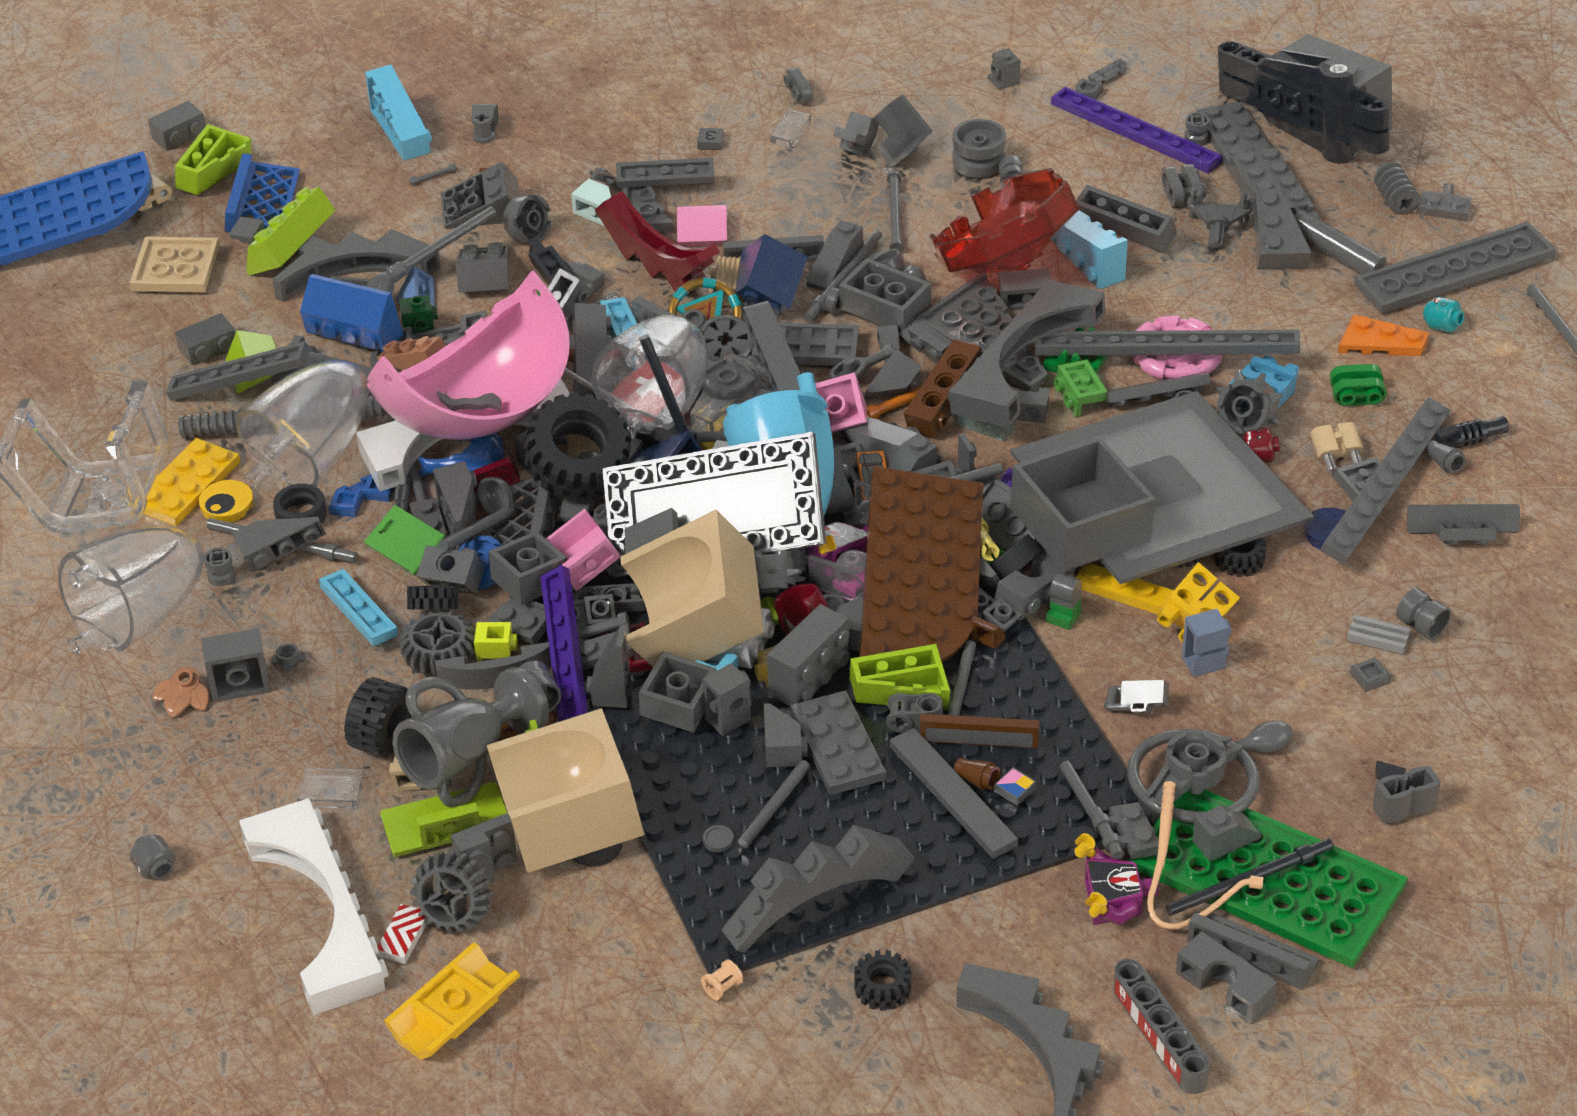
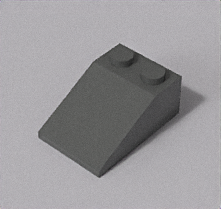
[433,461,480,550]

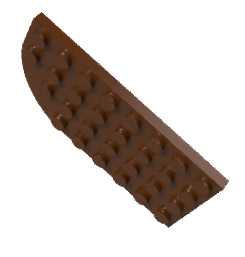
[859,466,983,667]

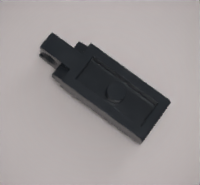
[528,237,573,286]

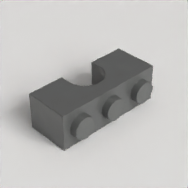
[995,550,1076,620]
[1176,931,1277,1025]

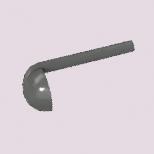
[440,477,514,550]

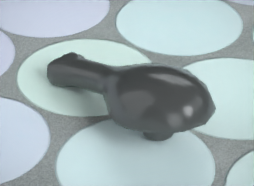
[829,344,895,380]
[1235,720,1293,752]

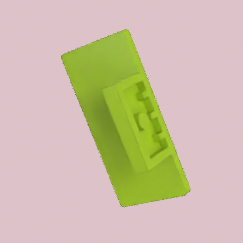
[380,782,507,857]

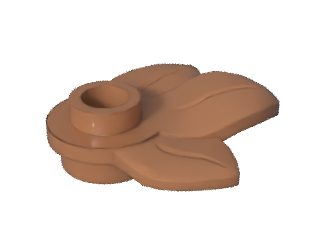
[153,667,209,719]

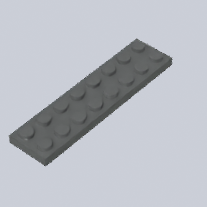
[1354,221,1556,313]

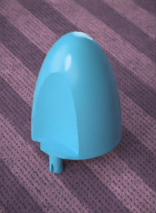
[723,372,834,516]

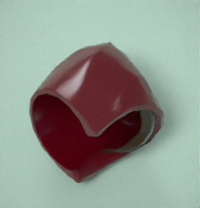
[774,584,829,636]

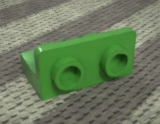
[1054,360,1108,417]

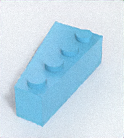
[365,65,432,161]
[1045,206,1128,289]

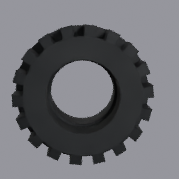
[344,677,412,758]

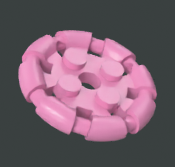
[1131,315,1223,380]

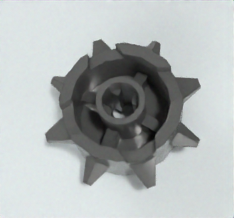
[1216,370,1282,434]
[754,550,805,600]

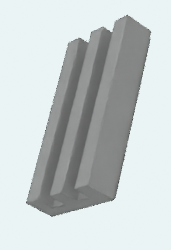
[1347,615,1411,654]

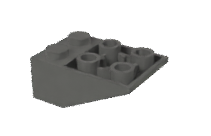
[441,162,520,229]
[456,242,510,293]

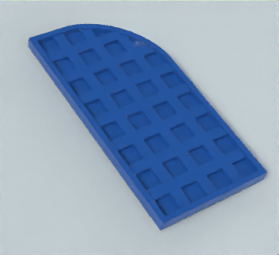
[0,151,152,266]

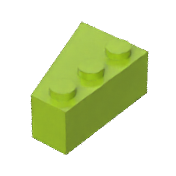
[175,124,251,195]
[850,644,950,711]

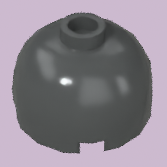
[503,194,551,244]

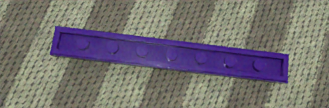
[1051,87,1222,174]

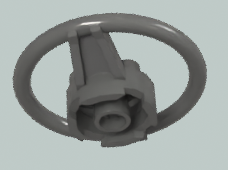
[1127,729,1260,823]

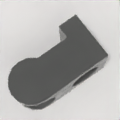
[1011,387,1050,423]

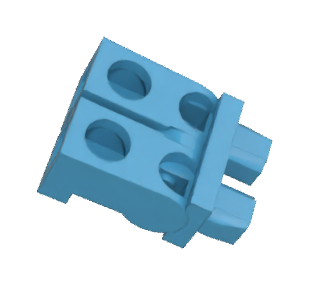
[1230,354,1299,417]

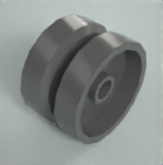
[952,119,1006,178]

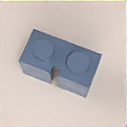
[1182,609,1231,677]

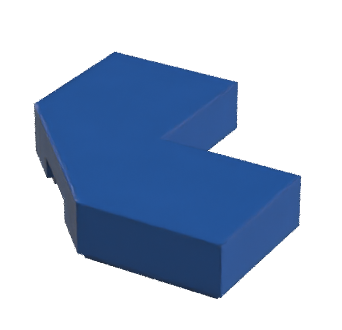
[328,474,395,517]

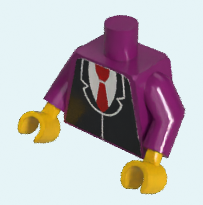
[806,522,868,576]
[1075,833,1159,925]

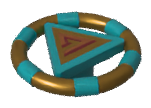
[668,278,743,345]

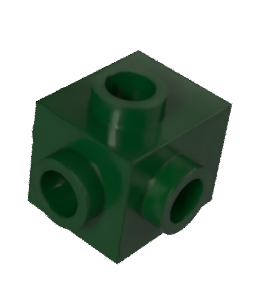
[399,295,438,333]

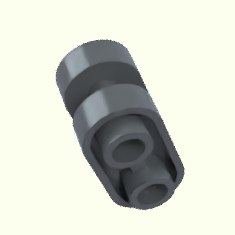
[1161,164,1207,207]

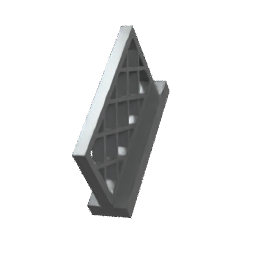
[485,478,560,545]

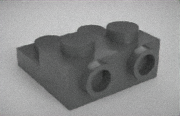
[449,813,518,882]

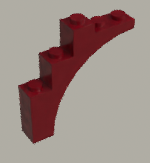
[595,191,720,294]

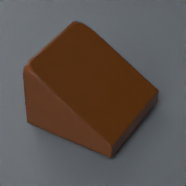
[971,616,1005,649]

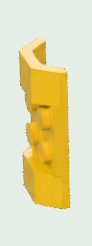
[384,942,520,1060]

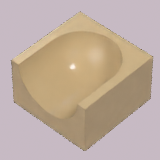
[620,509,764,667]
[486,708,644,873]

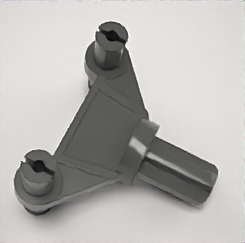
[1187,188,1253,249]

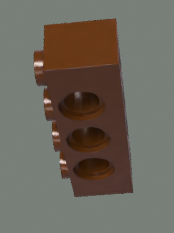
[903,339,983,439]

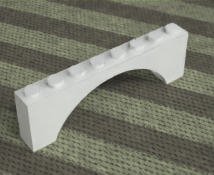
[356,378,570,491]
[239,798,388,1016]

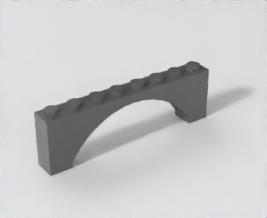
[948,280,1106,428]

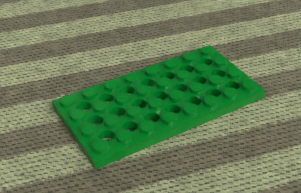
[1129,789,1408,968]

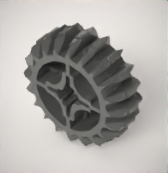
[400,609,476,677]
[409,850,494,935]

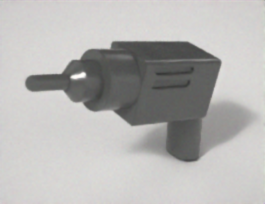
[563,260,605,299]

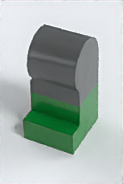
[1046,572,1082,630]

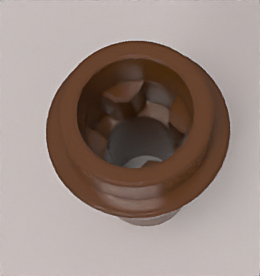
[954,758,1001,791]

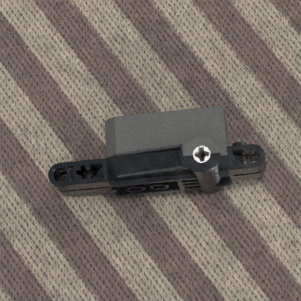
[1217,34,1392,163]

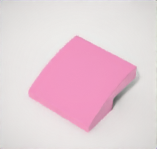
[677,205,727,247]

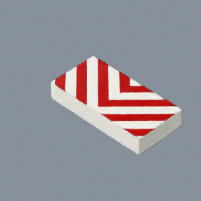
[376,904,428,964]

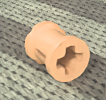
[701,959,743,1000]

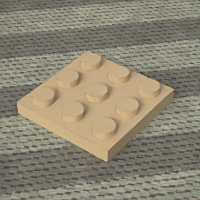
[129,237,220,293]

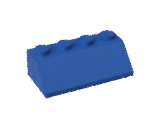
[300,274,403,351]

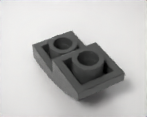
[977,587,1022,632]
[574,594,616,628]

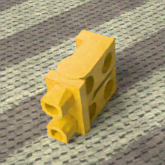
[1157,562,1240,643]

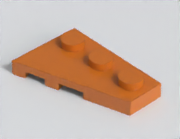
[1338,315,1429,356]

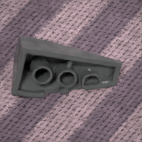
[843,417,937,472]

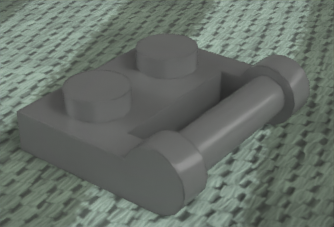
[577,612,634,671]

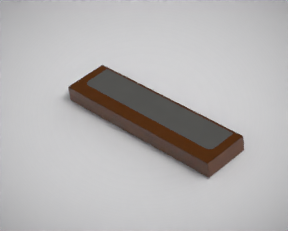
[920,714,1039,748]

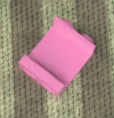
[546,509,621,591]

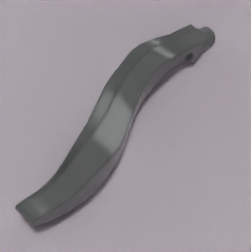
[436,391,502,411]

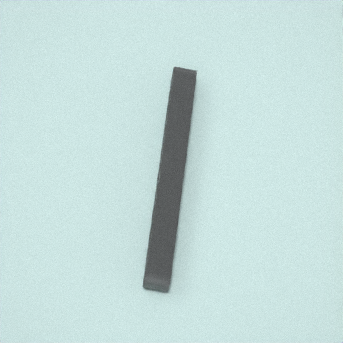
[742,300,855,516]

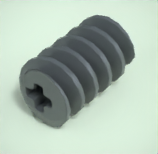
[1374,162,1421,214]

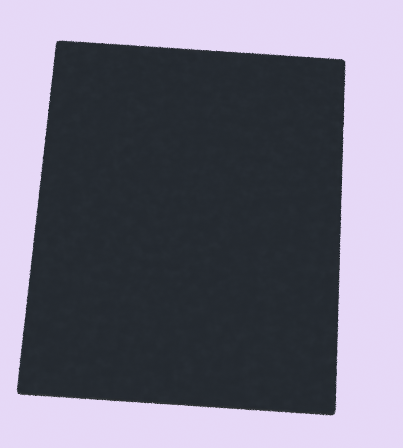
[500,423,1159,975]

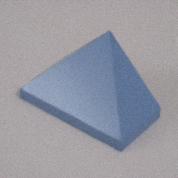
[396,266,435,305]

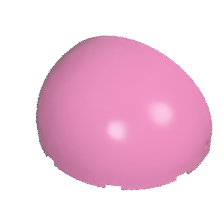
[367,270,570,440]

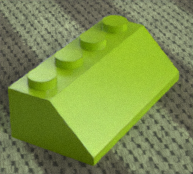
[246,187,336,276]

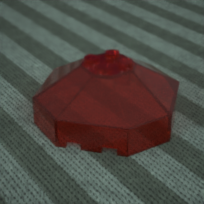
[929,168,1080,275]

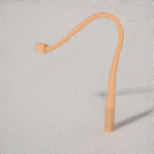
[1147,781,1263,930]

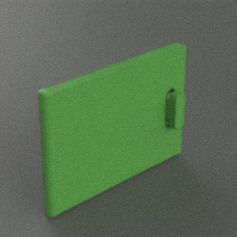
[364,505,446,575]

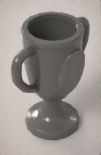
[393,667,549,808]

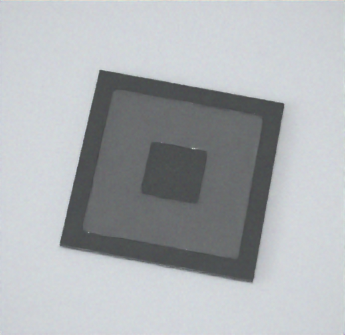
[1010,391,1314,584]

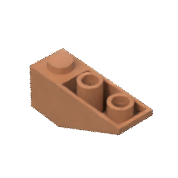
[377,336,446,371]

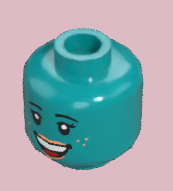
[1423,297,1464,333]

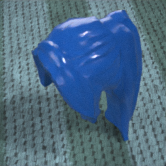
[418,433,504,478]

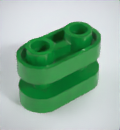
[1329,364,1387,406]

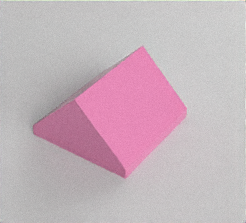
[815,372,867,433]

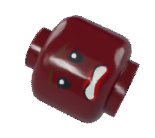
[1241,428,1280,463]

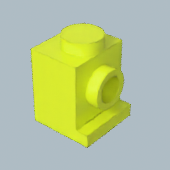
[474,622,518,662]

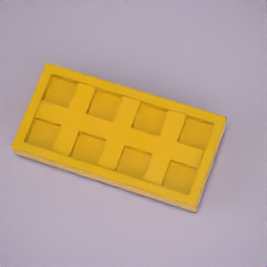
[131,438,241,526]

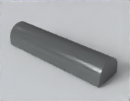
[1294,209,1386,274]

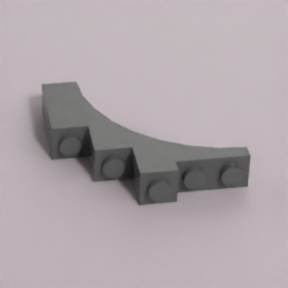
[273,229,441,302]
[722,825,915,953]
[957,963,1105,1116]

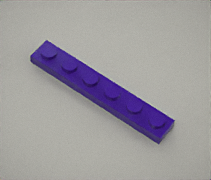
[540,565,588,722]

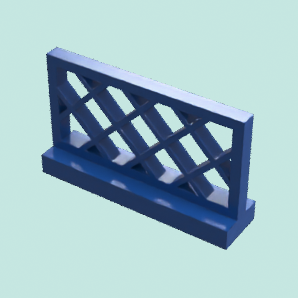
[225,153,300,232]

